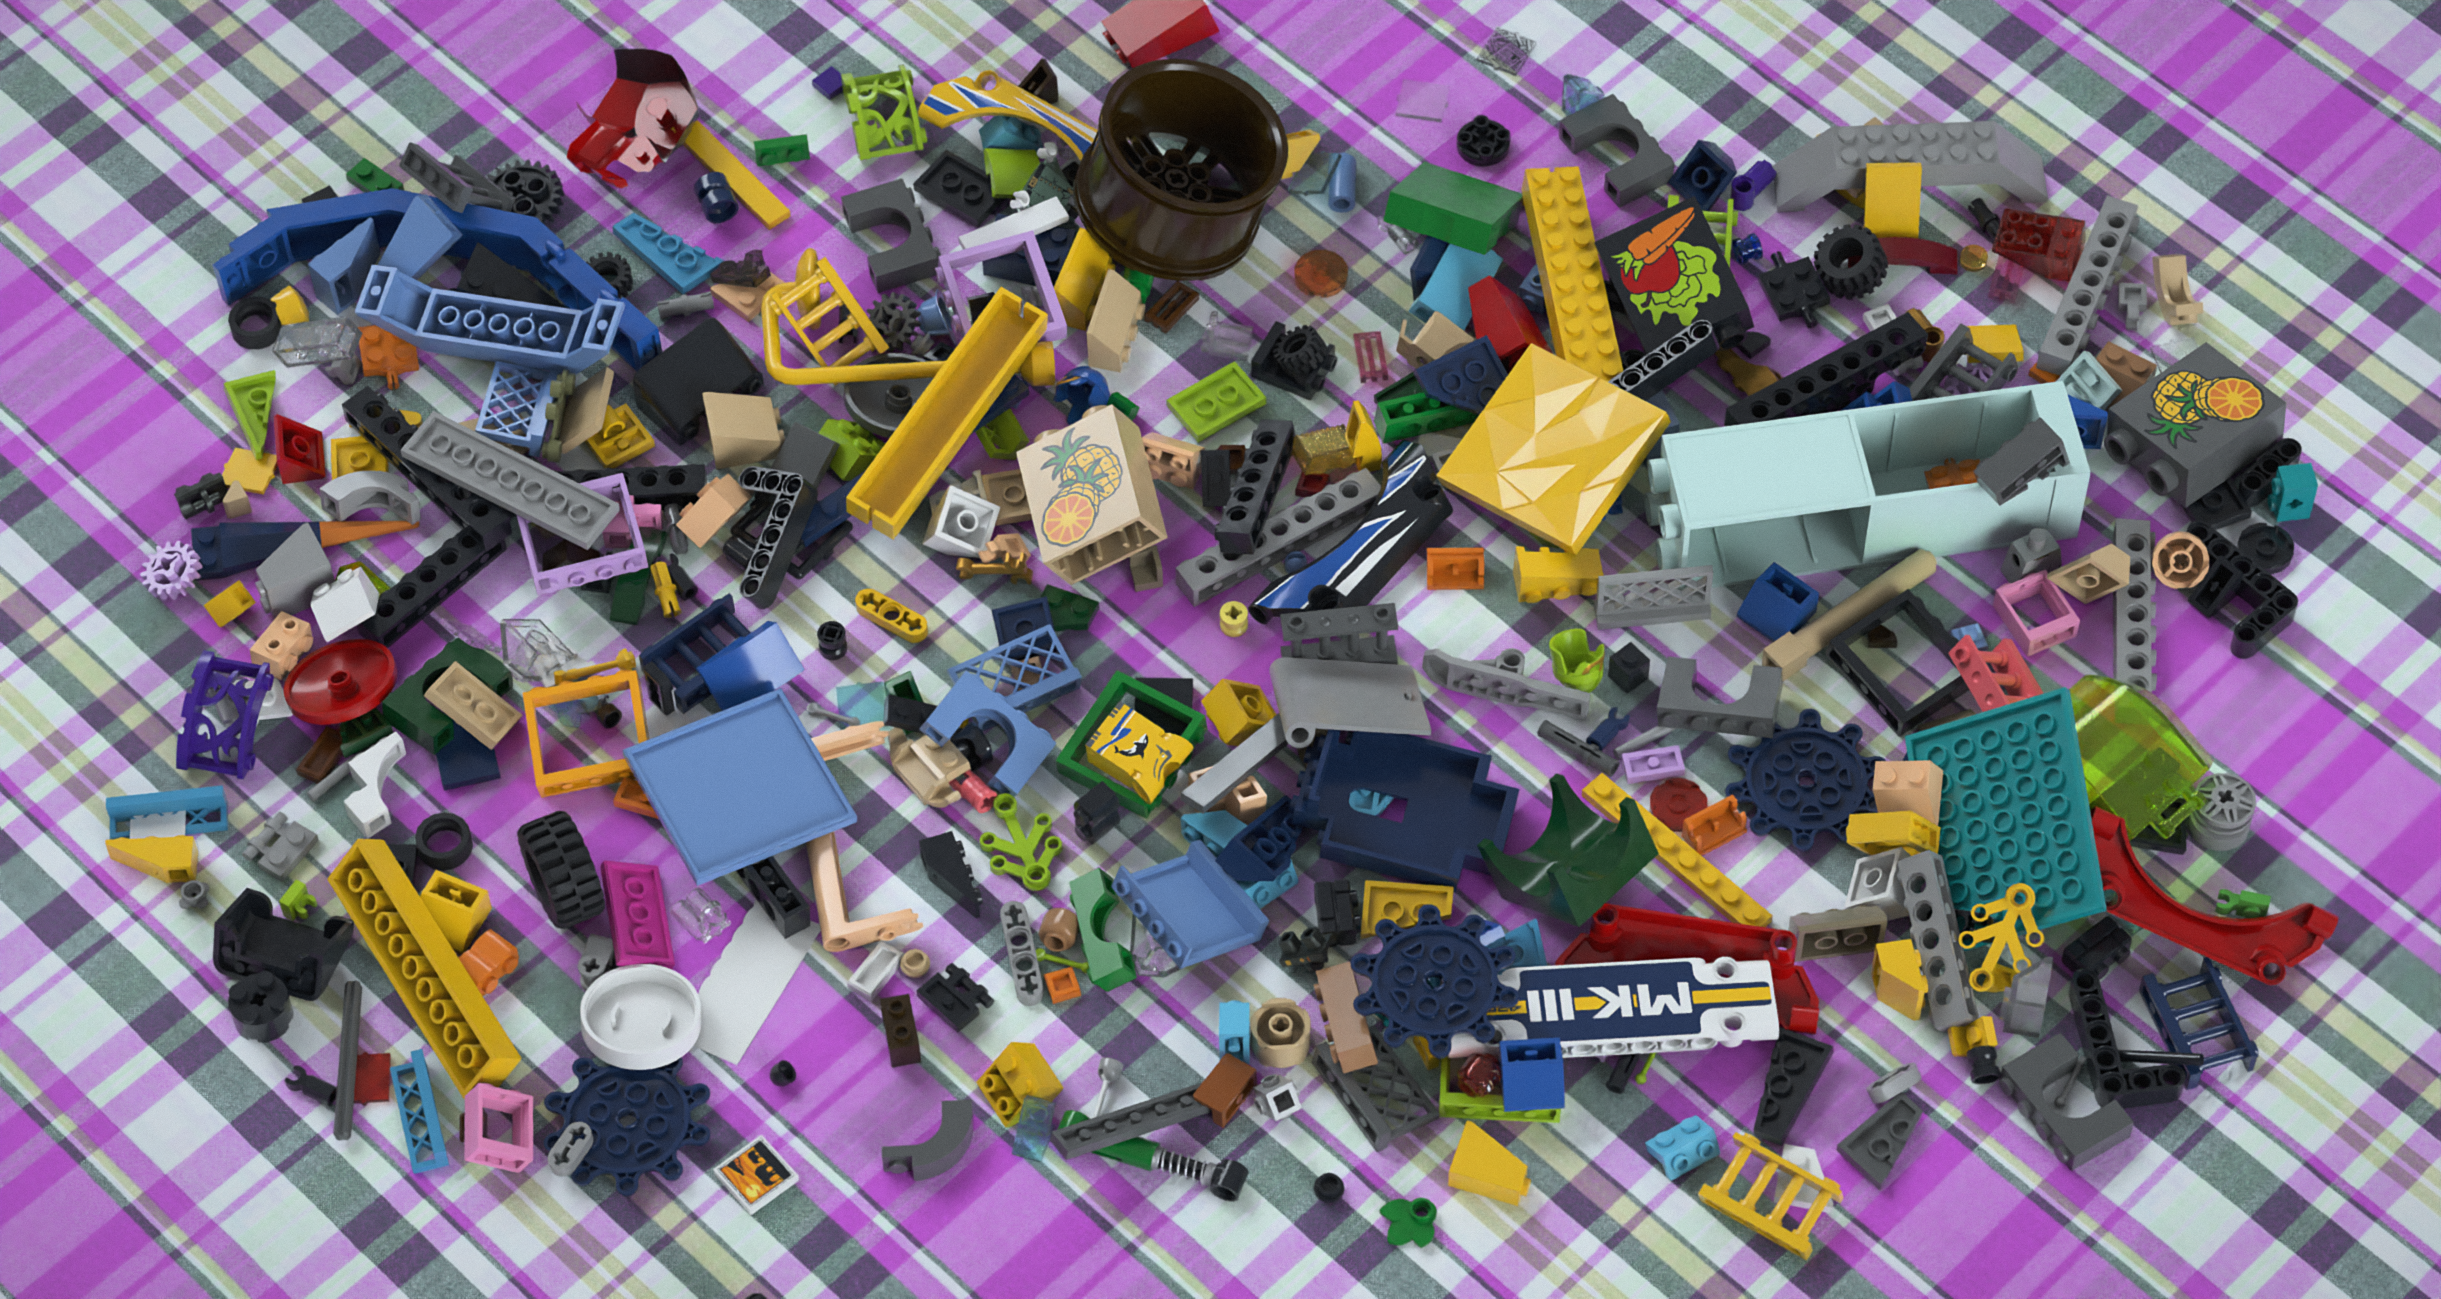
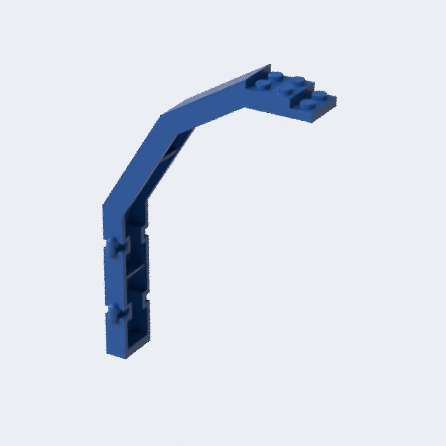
[212,188,663,372]

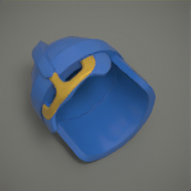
[1053,366,1110,425]

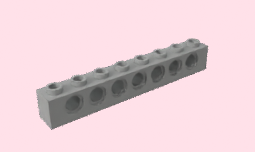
[2036,196,2140,376]
[1175,468,1381,607]
[2113,518,2157,726]

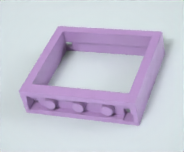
[935,230,1067,342]
[516,473,648,595]

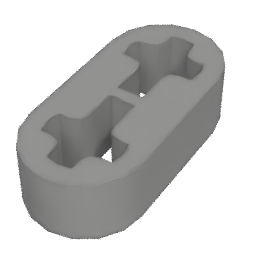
[1867,1063,1922,1104]
[548,1122,593,1177]

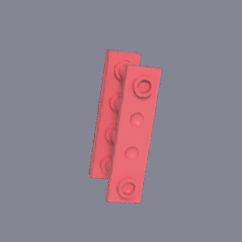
[1948,635,2044,712]

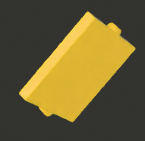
[222,448,278,495]

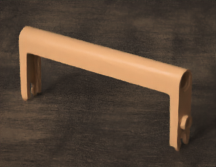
[806,721,923,952]

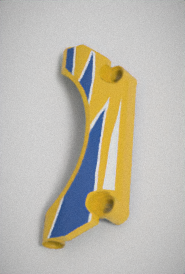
[918,70,1098,161]

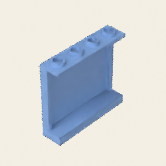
[1111,840,1269,969]

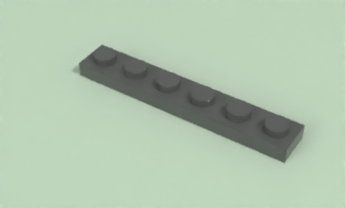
[1050,1082,1212,1160]

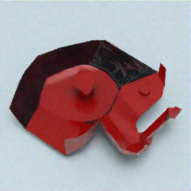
[566,49,699,188]

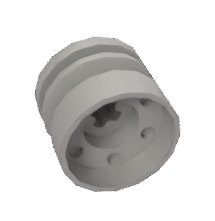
[2188,773,2256,851]

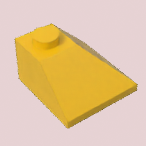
[1281,129,1321,179]

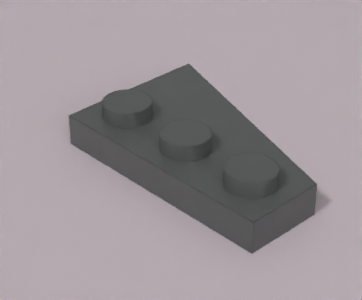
[1836,1092,1923,1190]

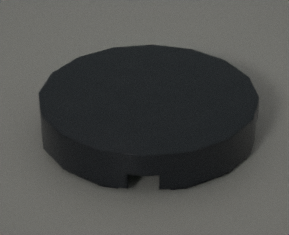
[2237,523,2294,574]

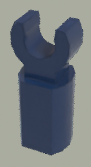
[1586,707,1630,751]

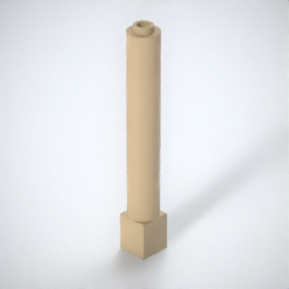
[1762,549,1937,681]

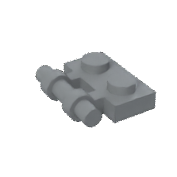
[242,811,319,882]

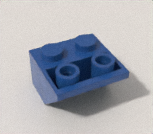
[1736,562,1819,642]
[1498,1037,1565,1112]

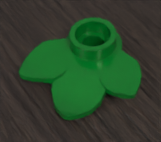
[1379,1197,1437,1248]

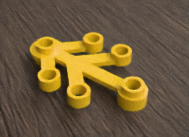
[1958,883,2045,992]

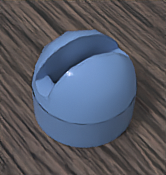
[1284,551,1307,574]

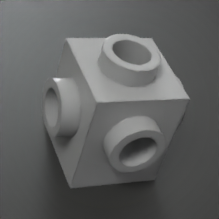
[1253,1074,1302,1121]

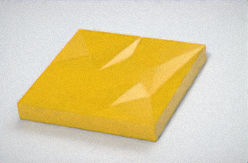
[1436,343,1671,556]

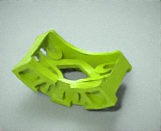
[840,64,927,160]

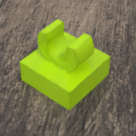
[279,880,317,921]

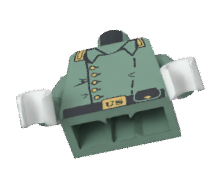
[1010,142,1078,224]

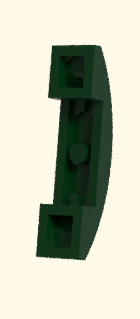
[610,527,668,626]

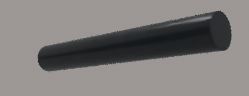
[2118,1050,2204,1066]

